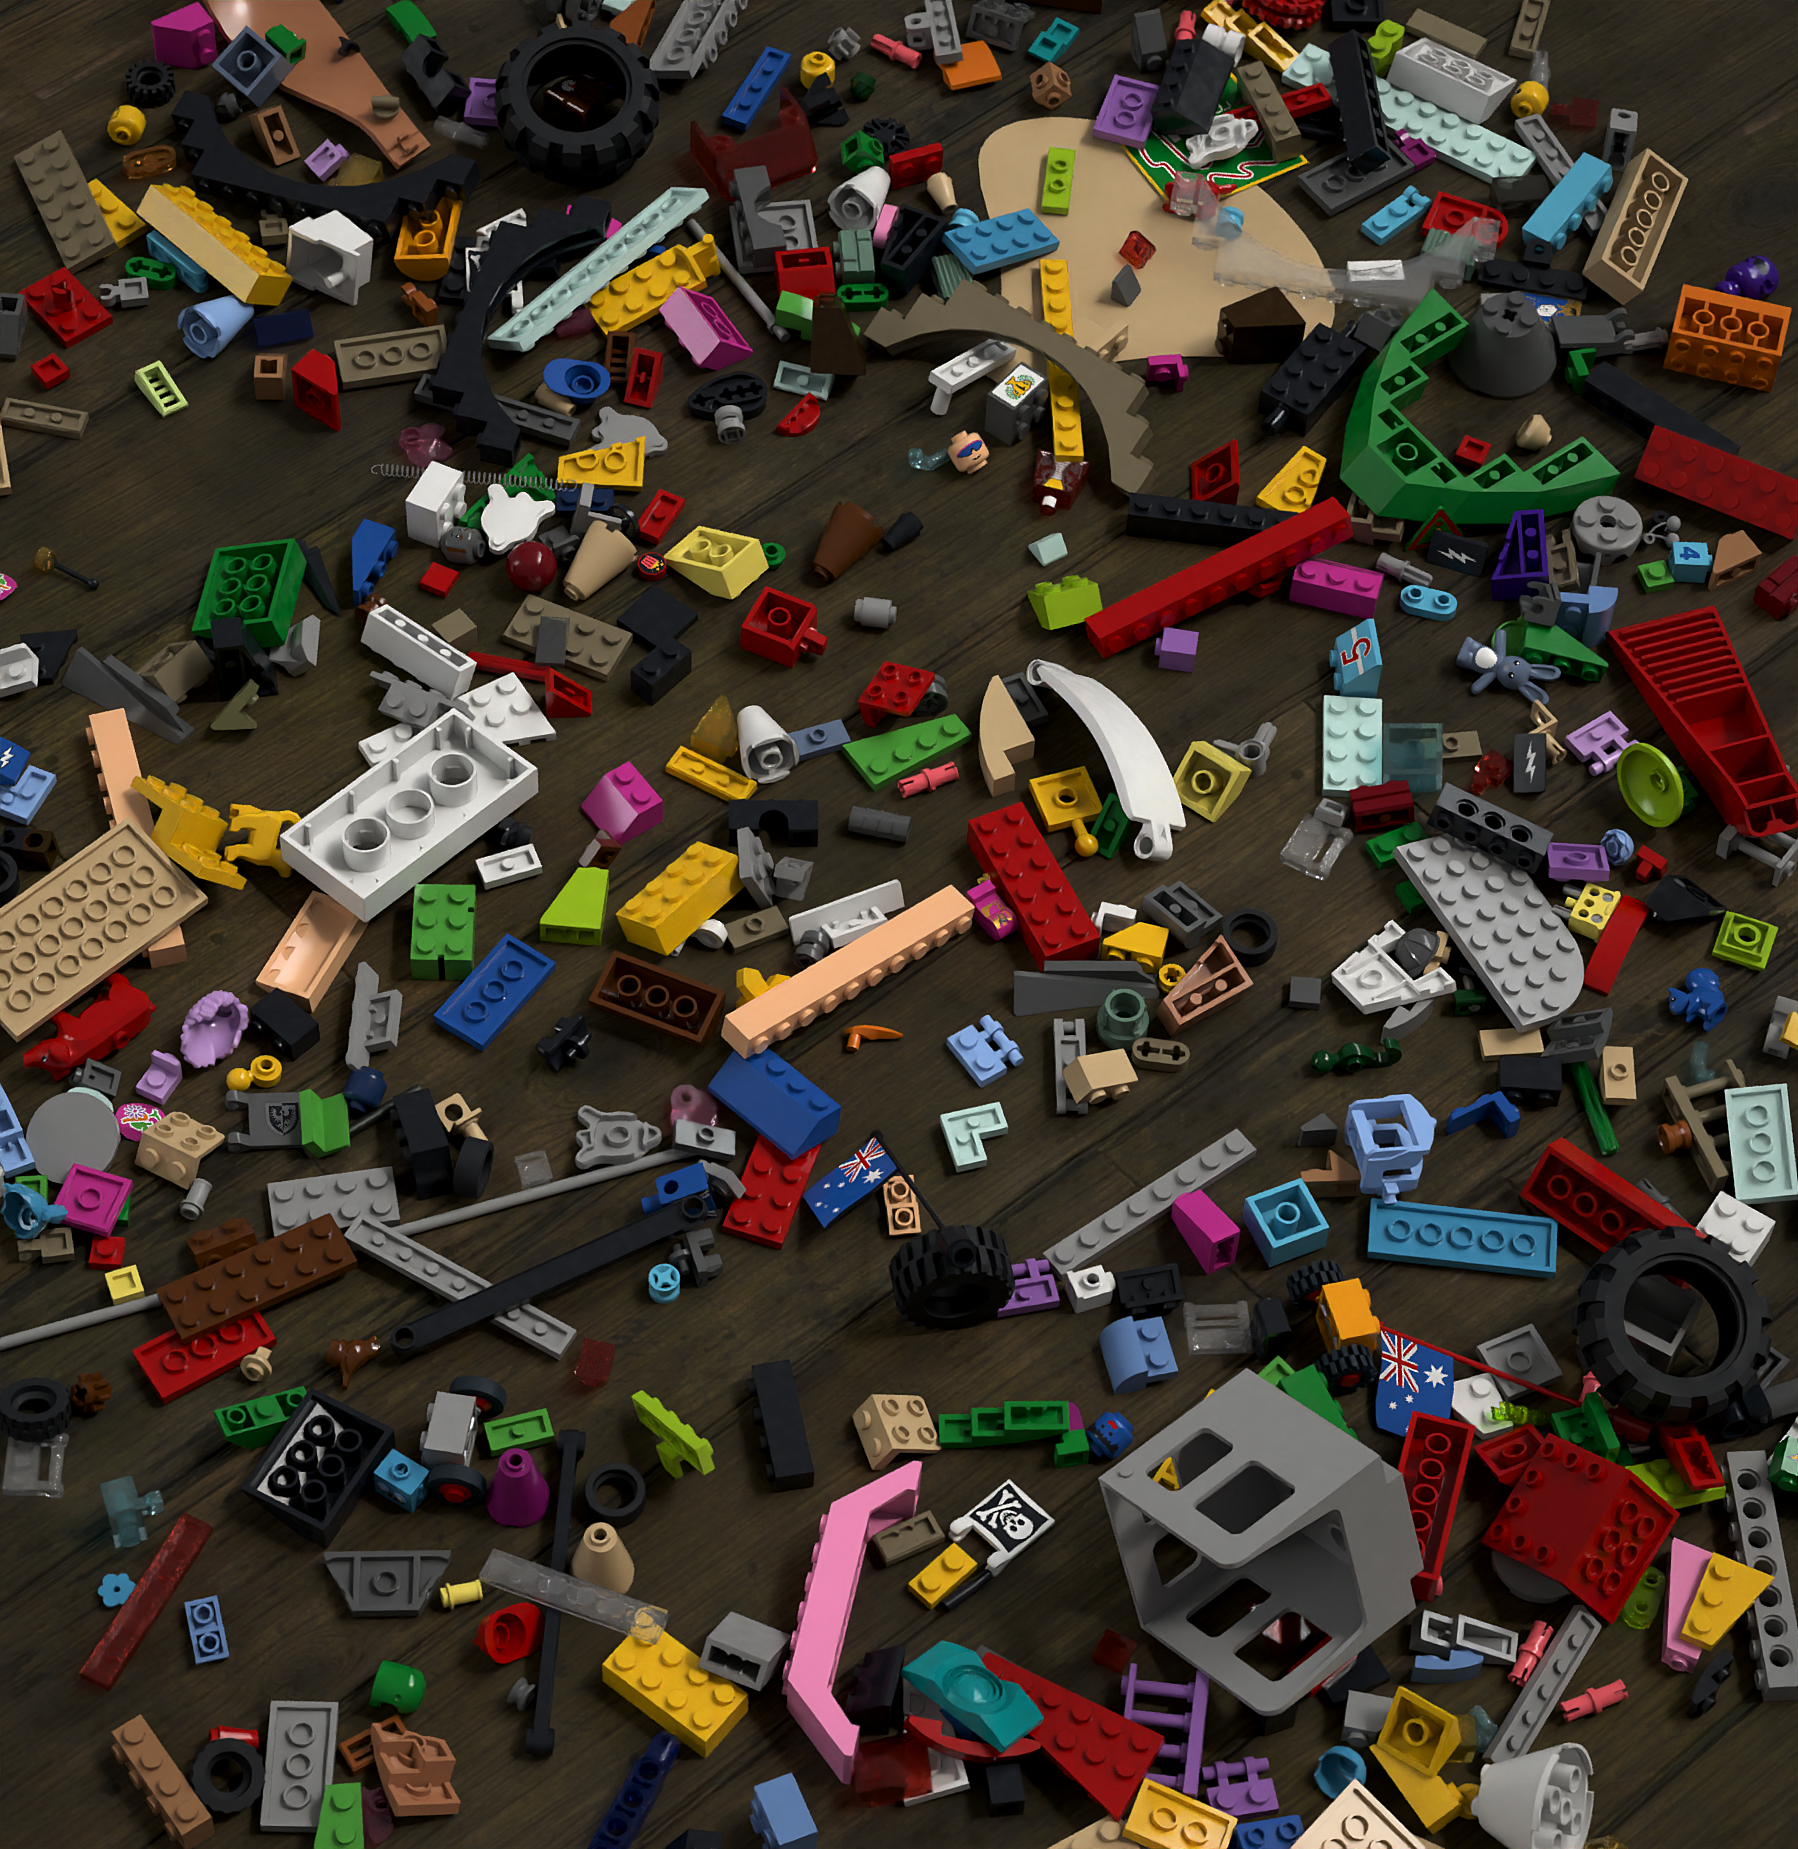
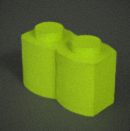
[1367,20,1405,78]

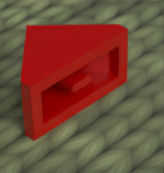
[624,347,663,408]
[545,667,592,718]

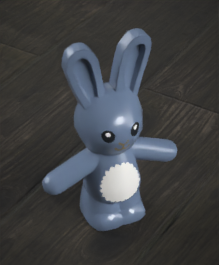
[1456,629,1561,706]

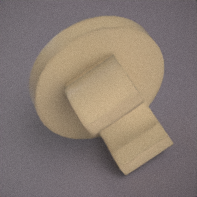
[240,1346,272,1382]

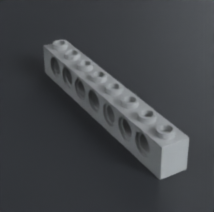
[1718,1450,1798,1702]

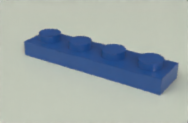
[722,46,791,131]

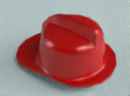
[473,1602,545,1664]

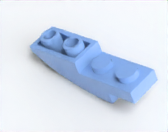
[0,1084,36,1179]

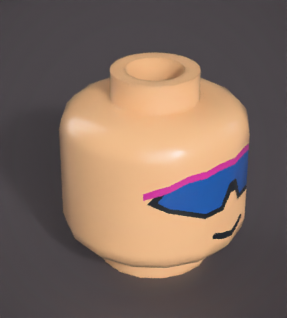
[947,430,989,474]

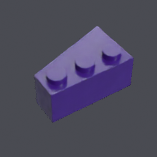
[1491,509,1549,601]

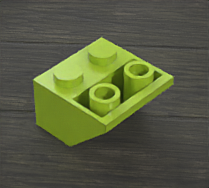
[1027,575,1103,630]

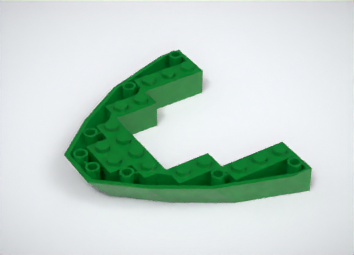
[1340,288,1621,524]

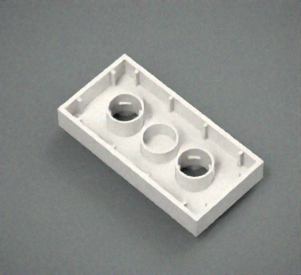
[280,708,538,923]

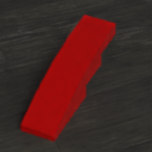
[1652,1421,1725,1491]

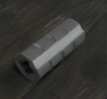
[848,806,912,843]

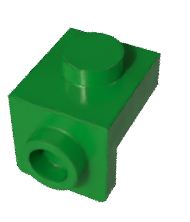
[1565,347,1596,394]

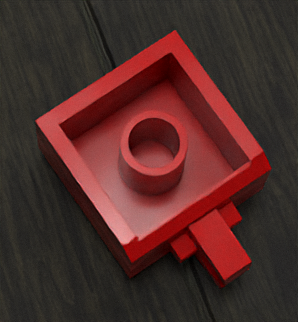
[740,586,828,668]

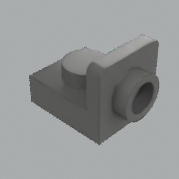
[538,525,580,565]
[69,1058,121,1102]

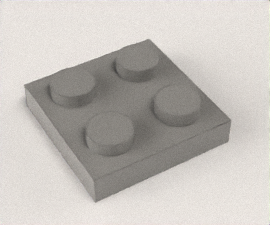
[737,827,775,910]
[1475,1323,1563,1403]

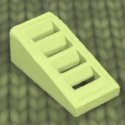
[134,360,188,418]

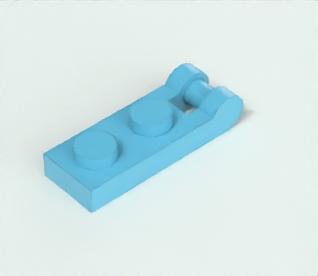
[1361,186,1433,246]
[146,230,209,293]

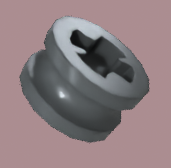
[507,1677,538,1712]

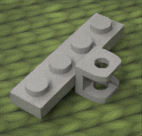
[904,0,963,65]

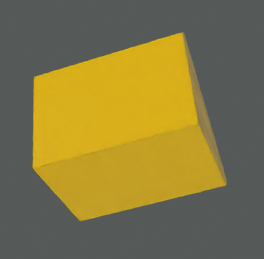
[1376,1686,1461,1778]

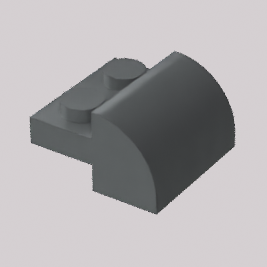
[1141,881,1223,948]

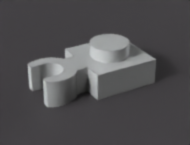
[99,277,150,308]
[698,1159,747,1199]

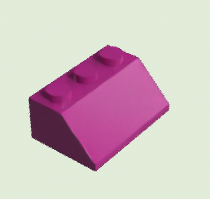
[659,286,754,371]
[1289,557,1385,619]

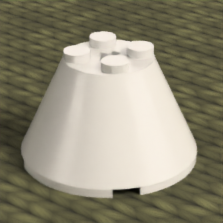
[1471,1743,1594,1849]

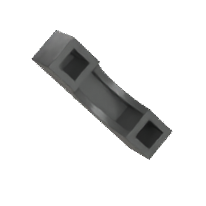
[729,165,787,268]

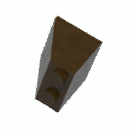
[1215,285,1306,364]
[810,292,866,375]

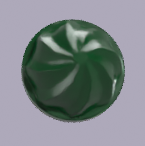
[850,72,876,100]

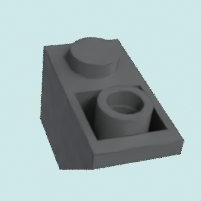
[0,292,28,359]

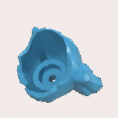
[1,1183,68,1240]

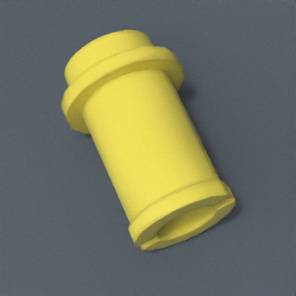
[440,1579,483,1609]

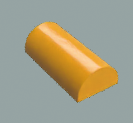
[394,197,463,281]

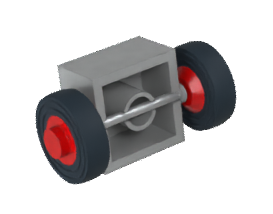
[420,1375,507,1506]

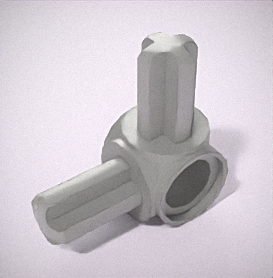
[1212,722,1277,778]

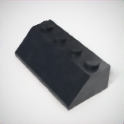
[1150,39,1235,135]

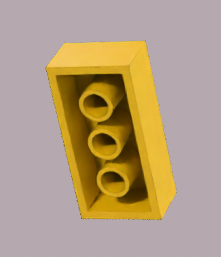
[616,841,745,956]
[602,1617,748,1759]

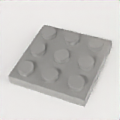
[729,200,818,274]

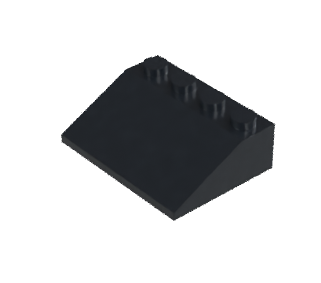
[240,1388,396,1549]

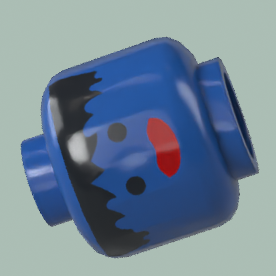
[1086,1411,1134,1460]

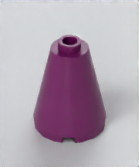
[485,1448,550,1528]

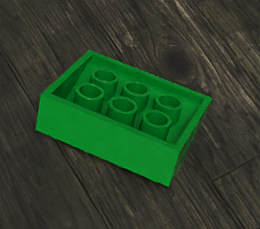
[192,538,307,648]

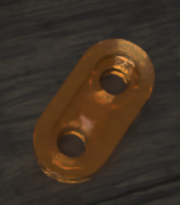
[122,145,177,179]

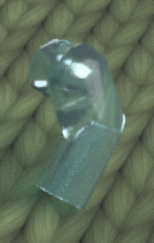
[908,448,950,470]
[1690,1041,1715,1084]
[1467,1705,1498,1753]

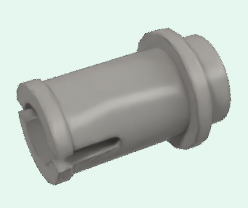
[180,1178,212,1220]

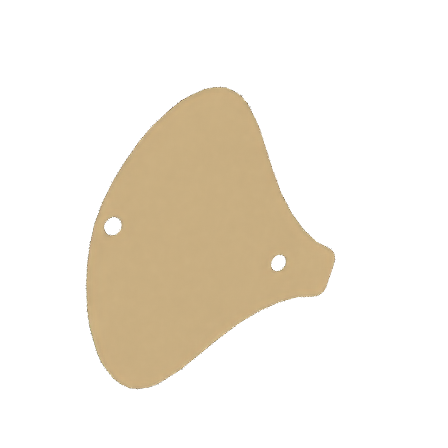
[978,117,1335,383]

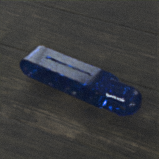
[587,1731,681,1849]

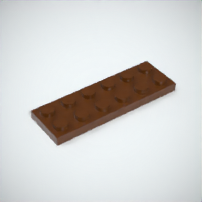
[156,1213,358,1345]

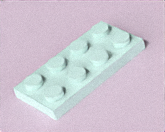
[1322,695,1382,798]
[1724,1083,1798,1205]

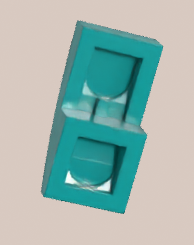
[1028,17,1080,63]

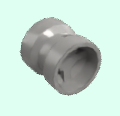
[715,405,746,445]

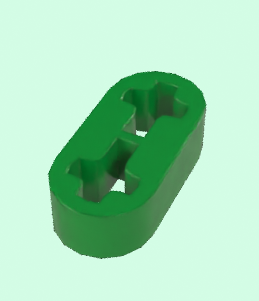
[125,257,177,291]
[837,283,889,312]

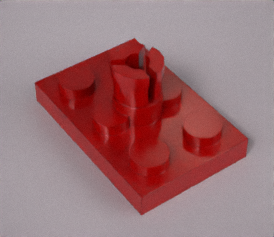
[18,267,113,349]

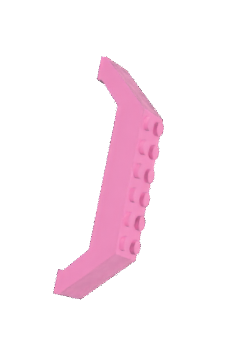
[782,1461,922,1785]

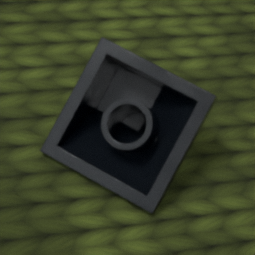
[1645,875,1730,923]

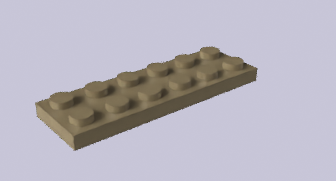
[14,130,119,275]

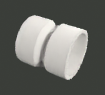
[1202,24,1246,67]

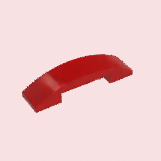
[1582,895,1651,997]
[903,1715,1041,1763]

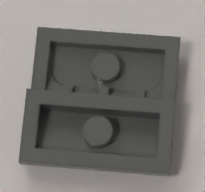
[1540,1007,1613,1064]

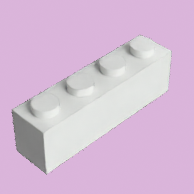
[361,604,477,700]

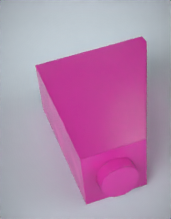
[1171,1189,1240,1275]

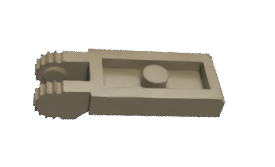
[1545,529,1580,593]

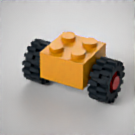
[1286,1260,1380,1396]

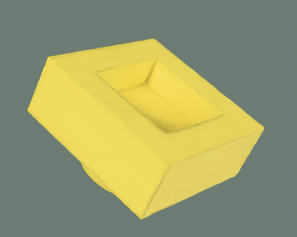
[105,1265,145,1305]

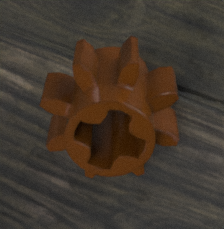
[71,1372,111,1412]

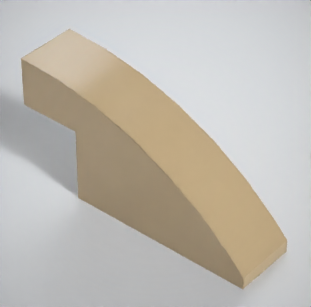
[978,675,1035,797]

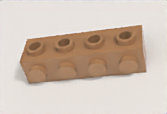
[111,1714,215,1849]

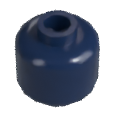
[342,1066,387,1114]

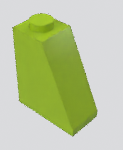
[540,867,609,946]

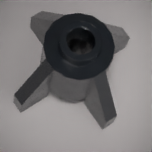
[801,72,850,125]

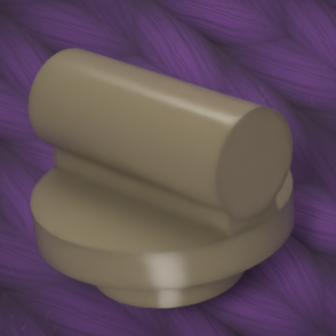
[371,95,400,119]

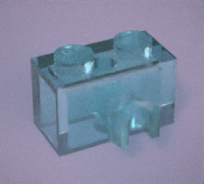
[100,1475,165,1548]

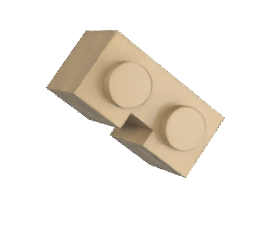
[1062,1048,1139,1104]

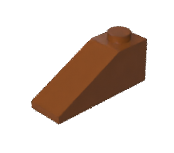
[609,0,656,49]

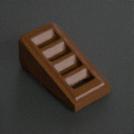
[604,331,637,385]

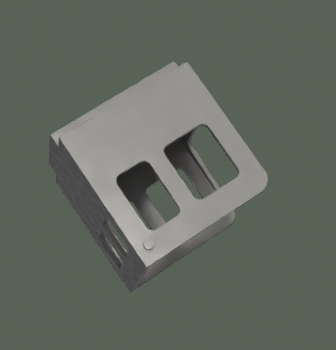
[1098,1368,1424,1716]

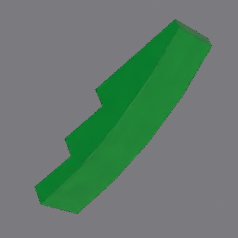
[938,1401,1070,1449]

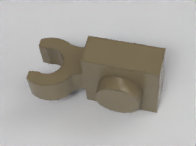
[17,1226,75,1264]

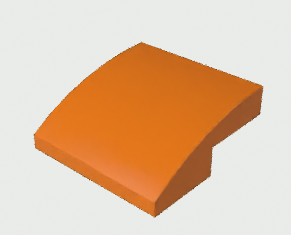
[933,40,1002,90]

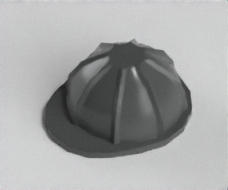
[1395,928,1440,979]

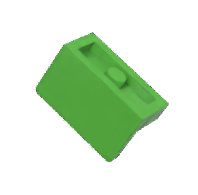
[299,1089,350,1159]

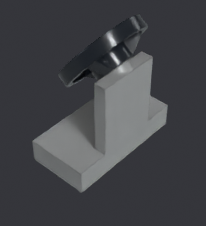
[569,482,640,541]

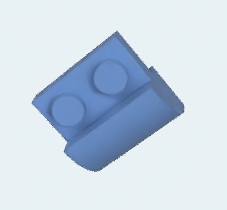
[1554,586,1618,648]
[1099,1316,1178,1395]

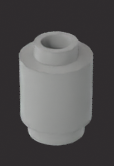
[854,597,897,629]

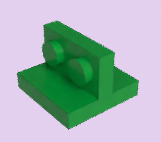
[1550,1391,1621,1463]

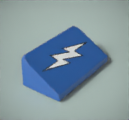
[0,737,30,785]

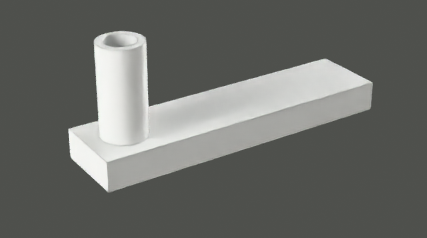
[928,339,1017,415]

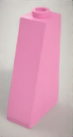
[1661,1538,1712,1674]

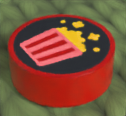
[638,552,666,581]

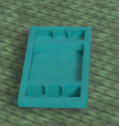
[900,1640,1044,1753]

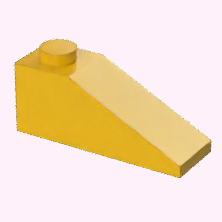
[1369,1744,1466,1835]

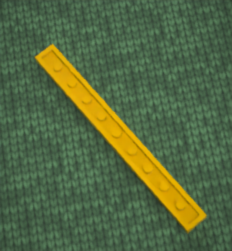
[1039,259,1084,464]

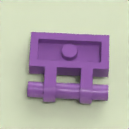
[997,1258,1060,1317]
[1201,1756,1279,1820]

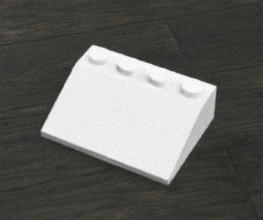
[1386,37,1517,125]

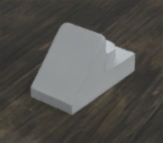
[773,857,814,901]

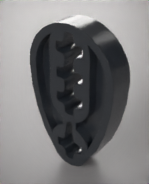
[688,371,767,422]

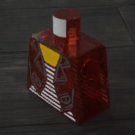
[1032,449,1090,516]

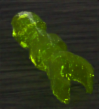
[1491,1401,1547,1427]

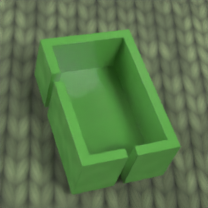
[410,884,477,980]

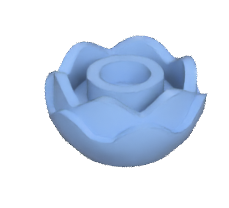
[1601,829,1634,866]

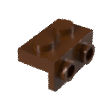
[185,1217,258,1270]

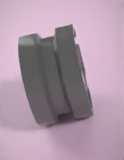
[914,674,949,716]

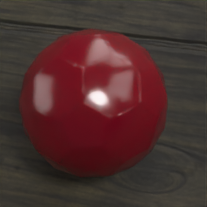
[506,541,557,592]

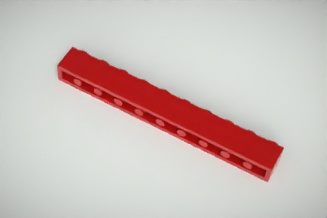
[1084,497,1354,659]

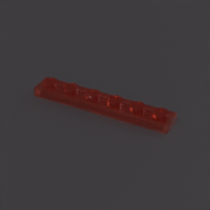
[80,1512,213,1692]

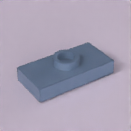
[788,719,851,761]

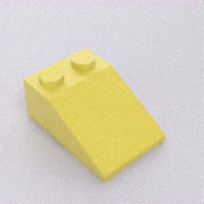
[663,526,769,600]

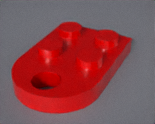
[1421,191,1509,253]

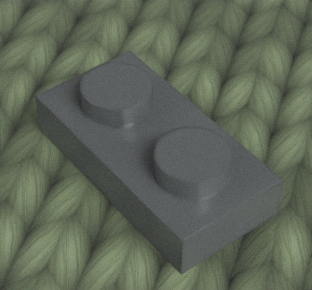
[1001,672,1048,728]

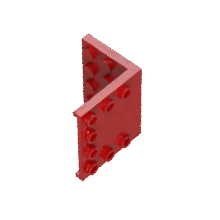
[1481,1433,1680,1625]

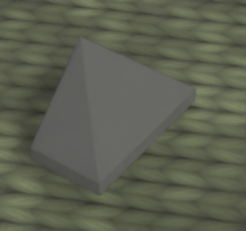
[535,616,570,667]

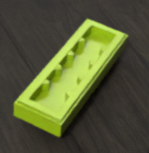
[1041,147,1076,215]

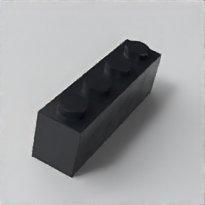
[746,1359,814,1493]

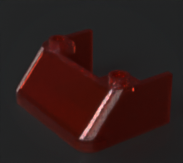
[690,86,818,202]

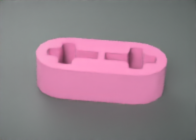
[872,204,899,250]

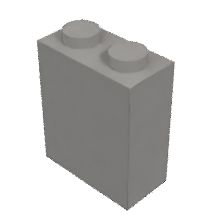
[698,1611,792,1691]

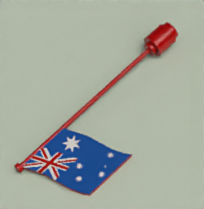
[1375,1320,1653,1444]

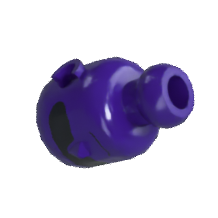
[1713,255,1779,301]

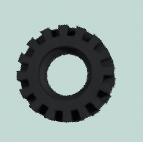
[125,58,176,109]

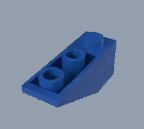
[352,518,399,608]

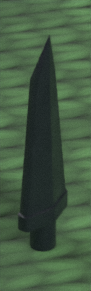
[297,539,343,616]

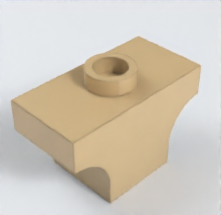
[1597,1046,1636,1106]

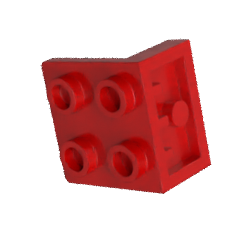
[858,661,935,728]

